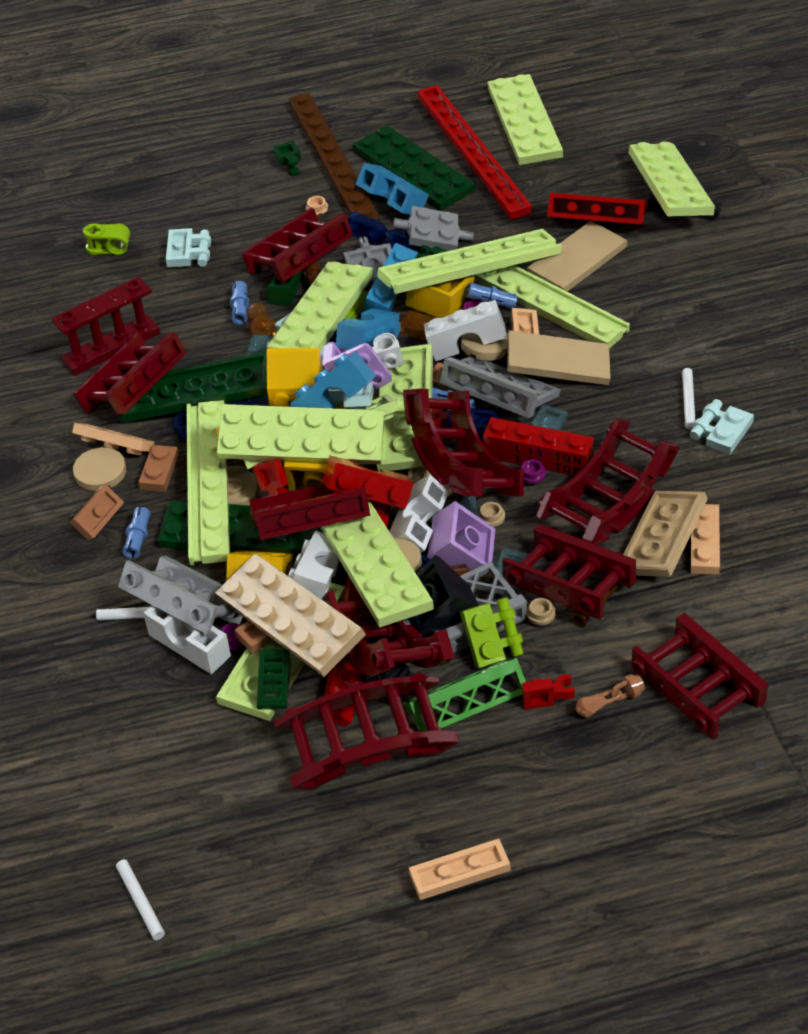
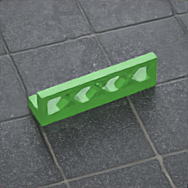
[403,658,526,732]

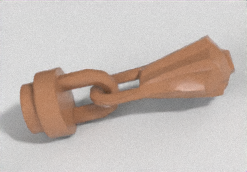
[575,674,645,718]

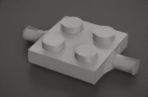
[393,206,474,251]
[343,236,392,288]

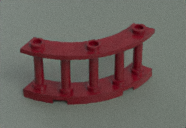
[403,388,524,497]
[536,418,680,545]
[321,590,455,676]
[274,673,460,790]

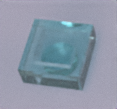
[247,334,274,355]
[533,405,568,431]

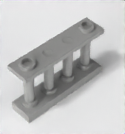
[118,556,247,634]

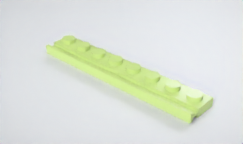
[377,229,562,294]
[474,265,630,348]
[187,400,230,565]

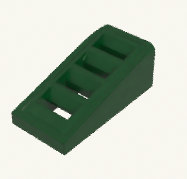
[267,270,304,306]
[257,648,291,709]

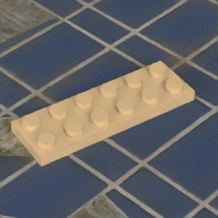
[215,553,366,677]

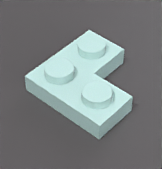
[329,382,374,410]

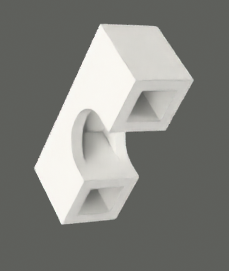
[424,300,507,361]
[390,475,449,553]
[288,531,341,599]
[143,605,231,675]

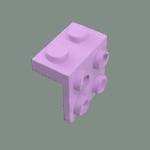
[322,342,392,389]

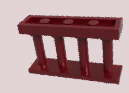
[241,208,353,282]
[51,277,160,376]
[73,332,187,415]
[249,484,371,540]
[502,524,636,620]
[631,613,768,740]

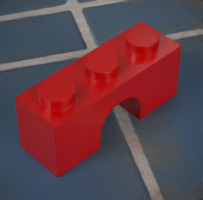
[322,455,414,509]

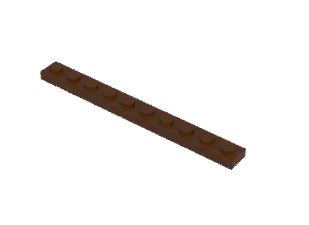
[289,93,381,231]

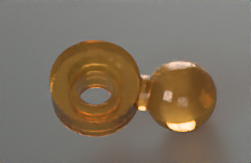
[248,302,276,342]

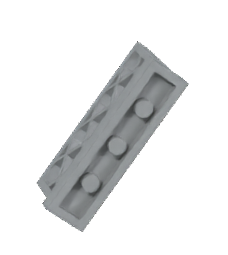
[439,355,561,418]
[402,561,527,654]

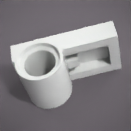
[372,333,405,369]

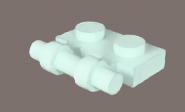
[166,228,211,267]
[689,399,754,455]

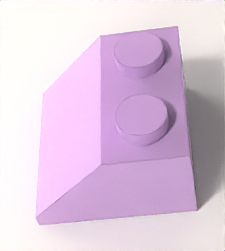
[428,501,495,571]

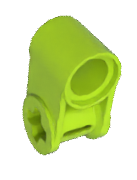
[83,223,130,255]

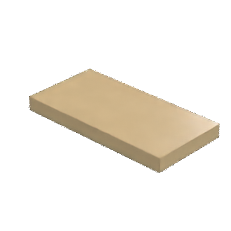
[527,221,627,292]
[507,331,611,385]
[623,491,707,577]

